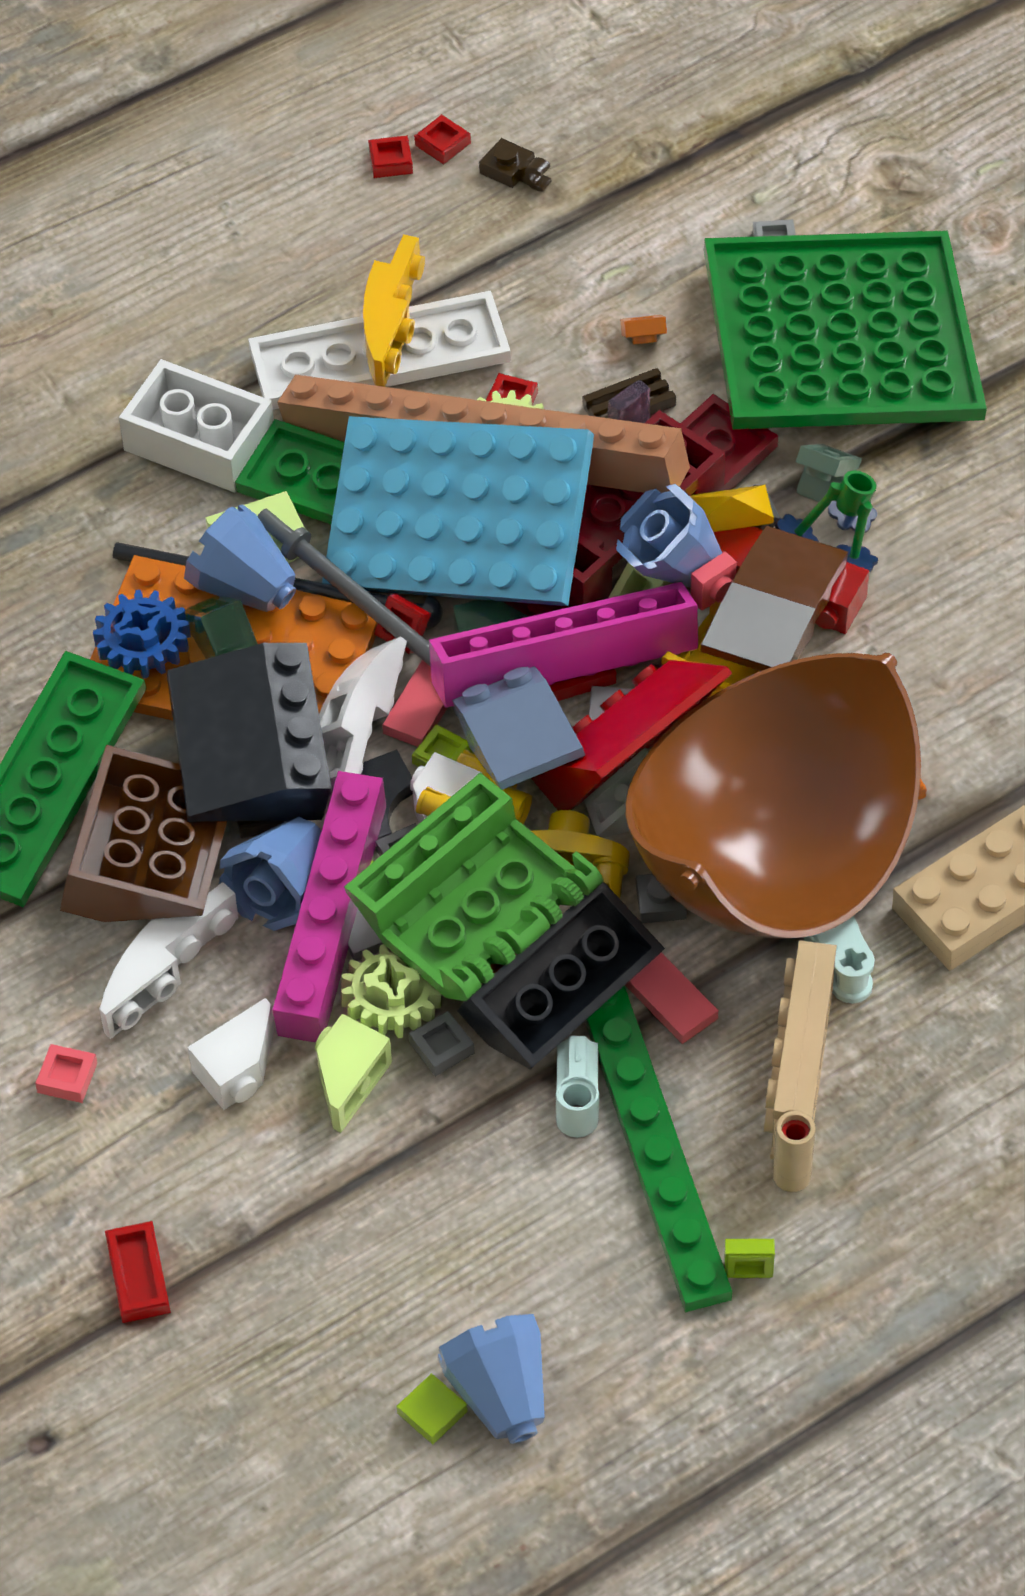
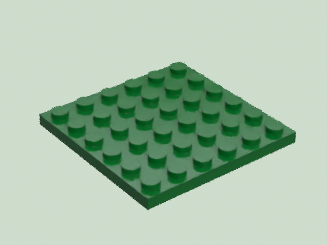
[703,230,987,429]

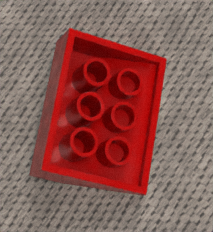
[531,660,732,811]

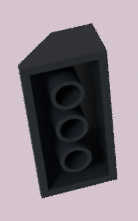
[457,881,665,1070]

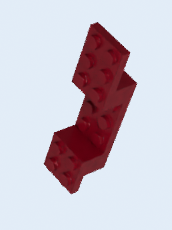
[489,394,779,621]

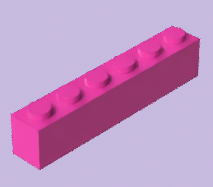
[429,582,698,708]
[272,771,386,1043]

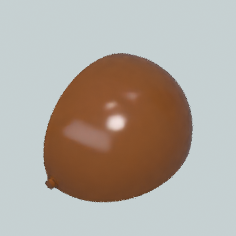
[626,652,921,938]

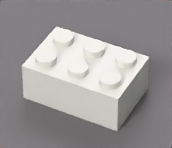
[119,359,274,493]

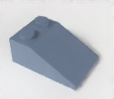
[452,666,585,790]

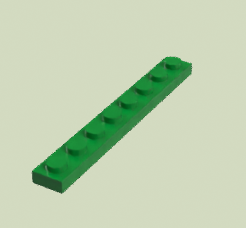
[585,986,732,1313]

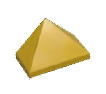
[690,485,774,532]

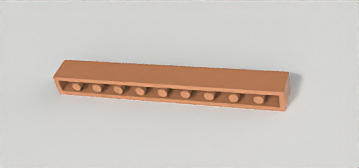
[277,374,690,493]

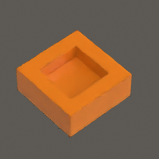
[620,315,667,344]

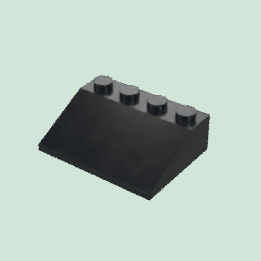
[167,643,331,822]

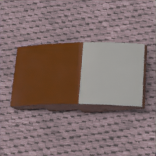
[700,526,849,671]

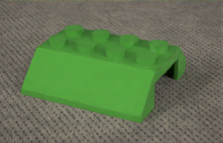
[344,772,604,1001]

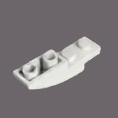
[319,637,407,792]
[99,882,238,1039]

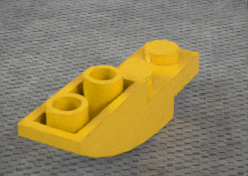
[363,234,425,387]

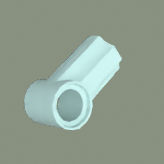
[556,1036,599,1138]

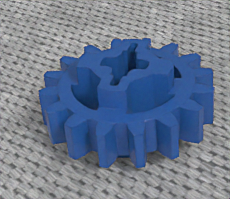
[93,590,191,679]

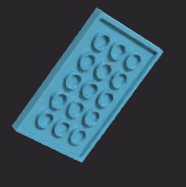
[322,416,594,606]

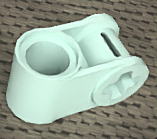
[804,916,875,1004]

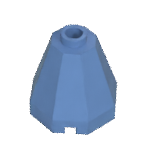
[616,484,722,588]
[184,504,296,612]
[219,817,321,931]
[438,1314,545,1444]

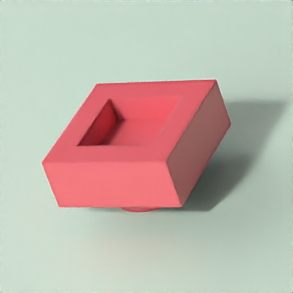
[691,551,737,611]
[35,1044,97,1103]

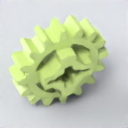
[341,944,442,1038]

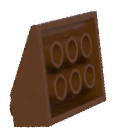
[60,745,227,922]

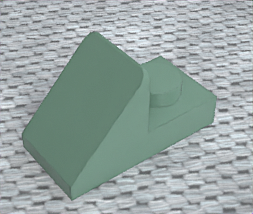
[795,444,862,502]

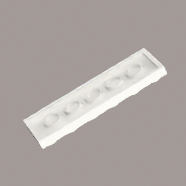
[248,291,511,410]

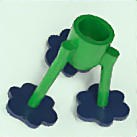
[775,470,878,572]

